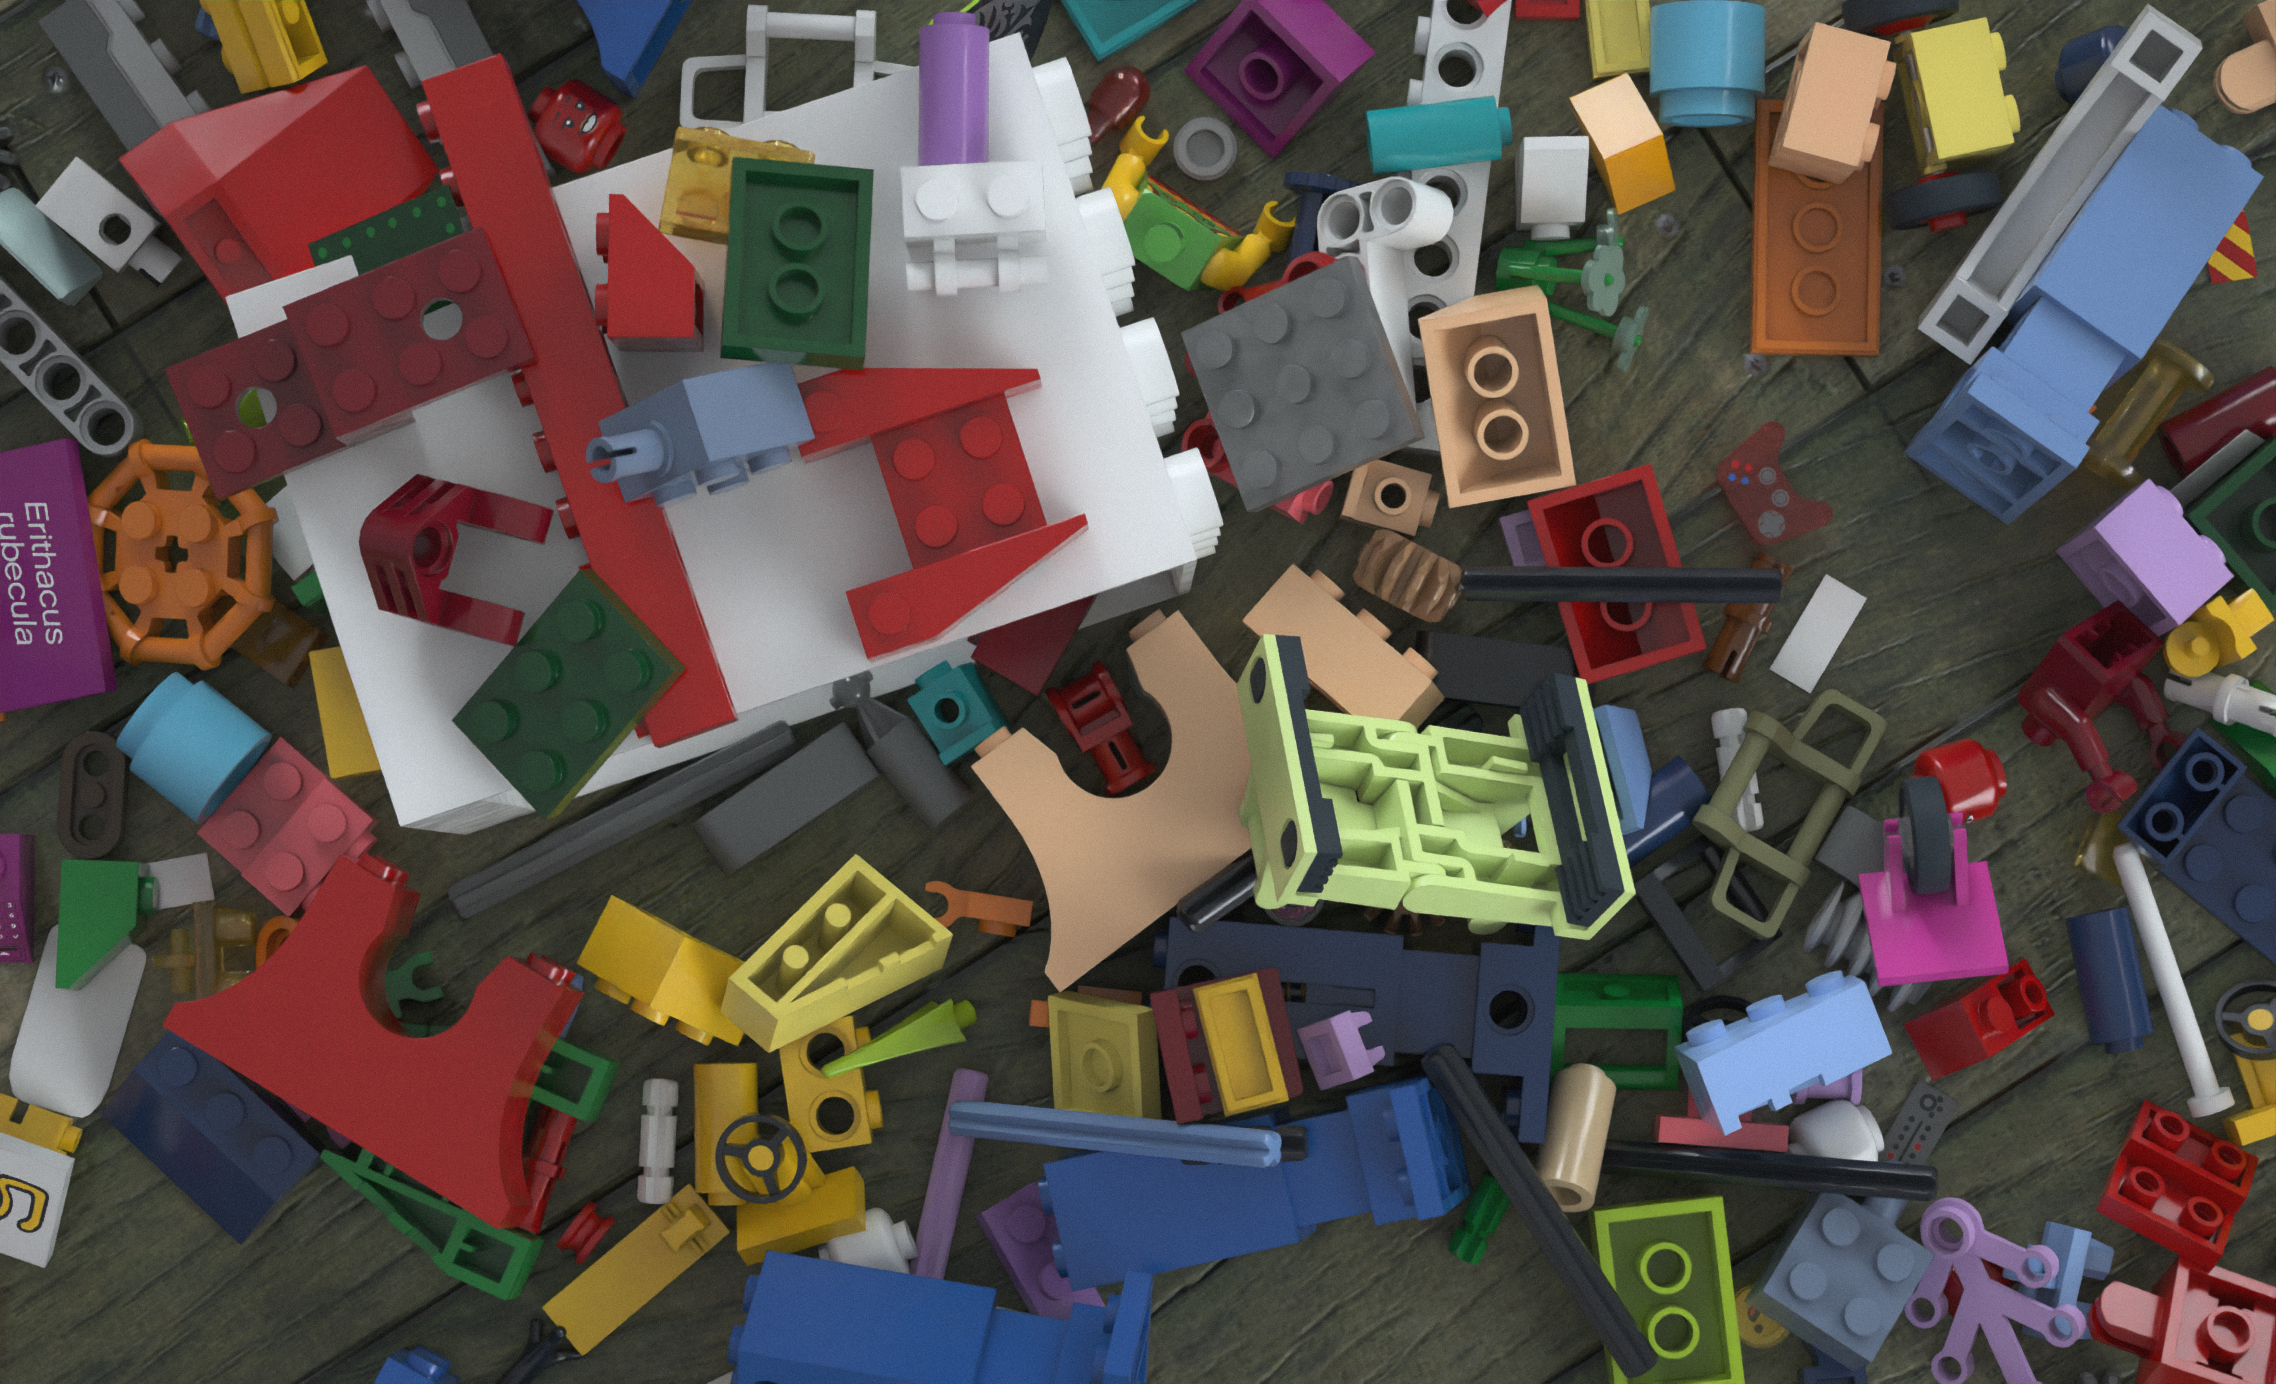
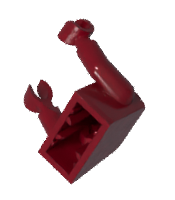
[2017,599,2188,813]

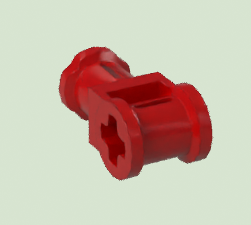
[1045,660,1158,798]

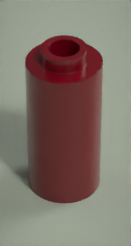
[2156,366,2276,479]

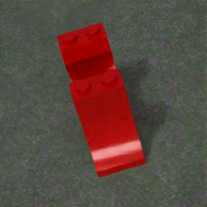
[162,852,585,1229]

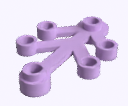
[1904,1197,2086,1384]

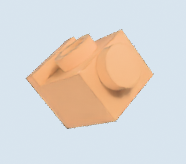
[1339,459,1440,539]

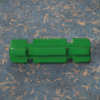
[1448,1152,1531,1265]

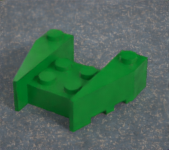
[320,1022,622,1301]

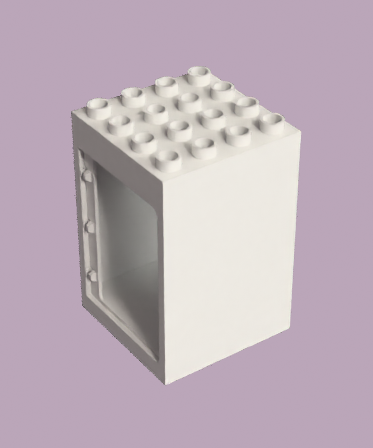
[225,32,1223,835]

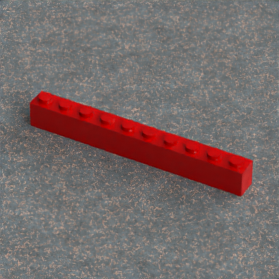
[416,53,739,748]

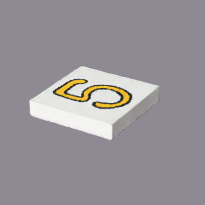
[0,1132,75,1268]

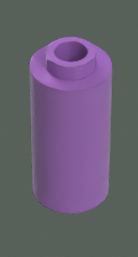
[918,12,990,166]

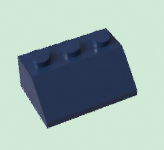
[101,1030,327,1245]

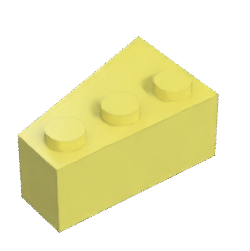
[720,854,953,1053]

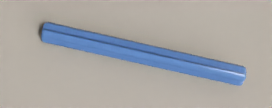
[948,1100,1282,1168]

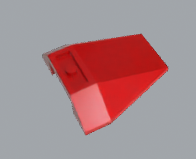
[118,65,439,320]

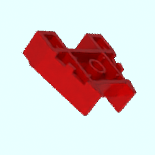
[797,368,1089,663]

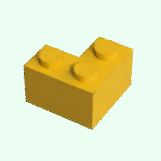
[576,895,745,1047]

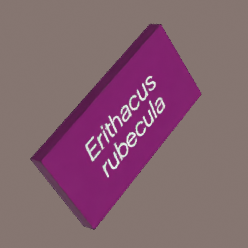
[0,438,118,713]

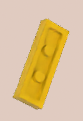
[542,1182,732,1357]

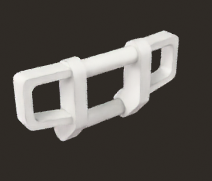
[680,5,913,135]

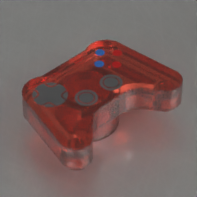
[1715,421,1833,547]

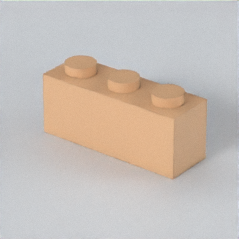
[1242,564,1445,730]

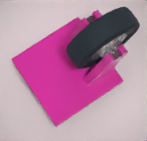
[1858,776,2009,987]

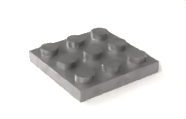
[1180,256,1425,512]

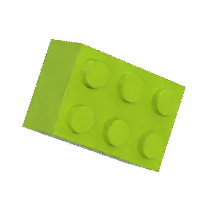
[1588,1193,1745,1384]

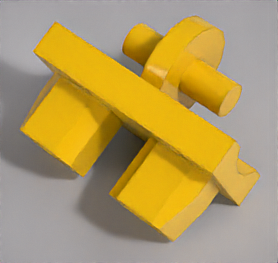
[2163,588,2274,678]

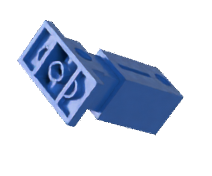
[1038,1071,1473,1292]
[728,1250,1153,1384]

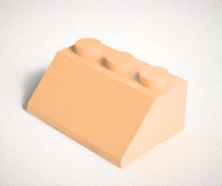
[1418,284,1576,508]

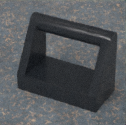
[1633,834,1783,992]

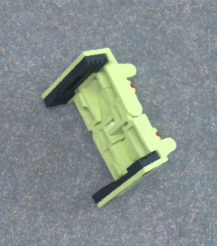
[1236,634,1636,940]

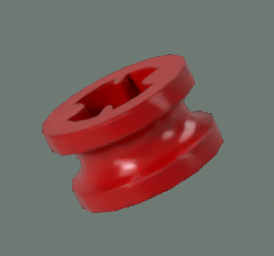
[555,1201,616,1266]

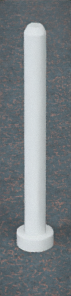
[2113,842,2235,1117]

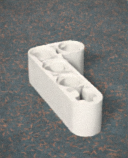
[1317,176,1453,412]

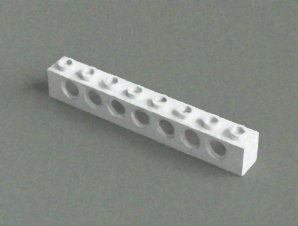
[1397,0,1512,457]

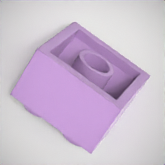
[2055,479,2234,636]

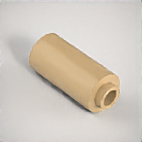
[1535,1063,1616,1212]

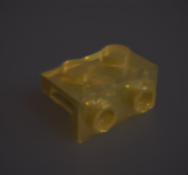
[658,127,816,245]

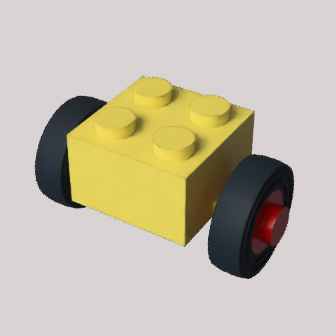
[1842,0,2020,233]

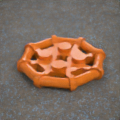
[87,439,279,671]

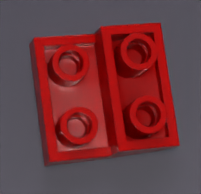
[2095,1099,2259,1271]

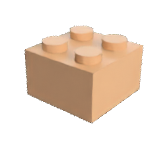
[1767,22,1896,185]

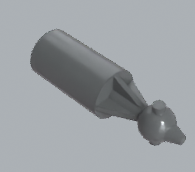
[829,670,974,831]

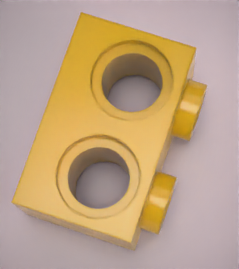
[779,1015,884,1153]

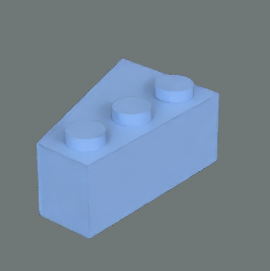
[1673,970,1892,1136]

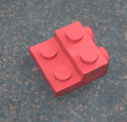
[197,737,380,917]

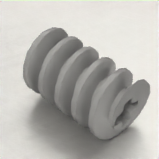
[1802,880,1934,1013]

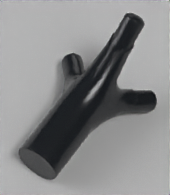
[495,1319,581,1384]

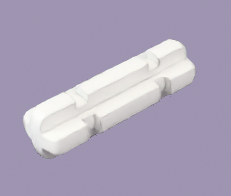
[1711,708,1764,832]
[637,1078,679,1204]

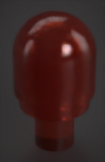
[1086,65,1151,147]

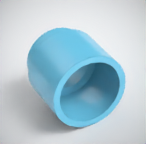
[1650,0,1766,128]
[116,672,272,824]

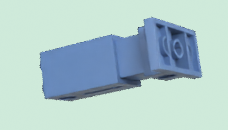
[1903,104,2264,525]

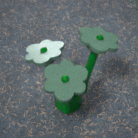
[1496,208,1650,373]

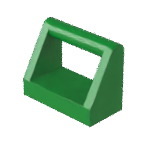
[1549,973,1683,1090]

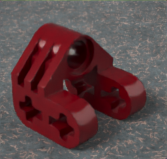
[359,474,554,647]

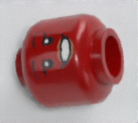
[528,79,627,174]

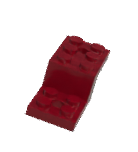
[165,226,537,500]

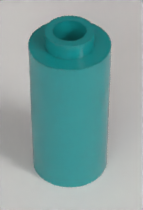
[1365,95,1513,175]

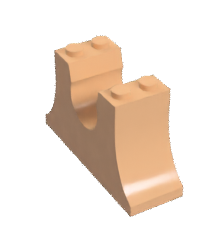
[971,609,1252,992]

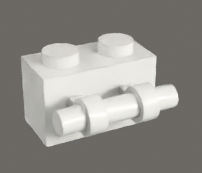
[900,160,1049,296]

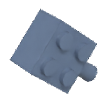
[586,362,815,507]
[1744,1159,1935,1371]

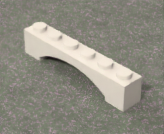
[1918,3,2203,365]

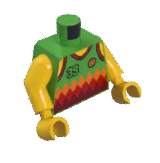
[1101,115,1296,292]

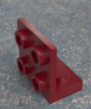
[1149,967,1303,1124]

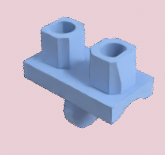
[2002,1221,2114,1341]

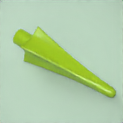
[821,999,977,1079]

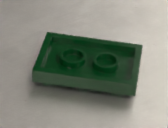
[720,157,874,370]
[452,569,686,820]

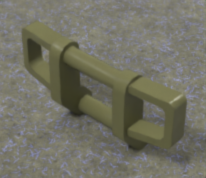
[1692,689,1887,940]

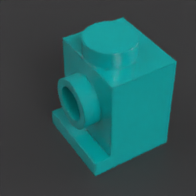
[907,660,1012,766]

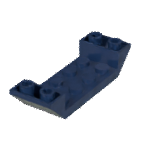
[2115,727,2276,968]

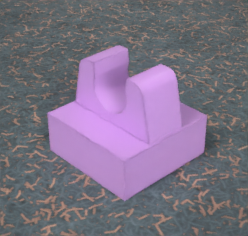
[1296,1010,1385,1091]

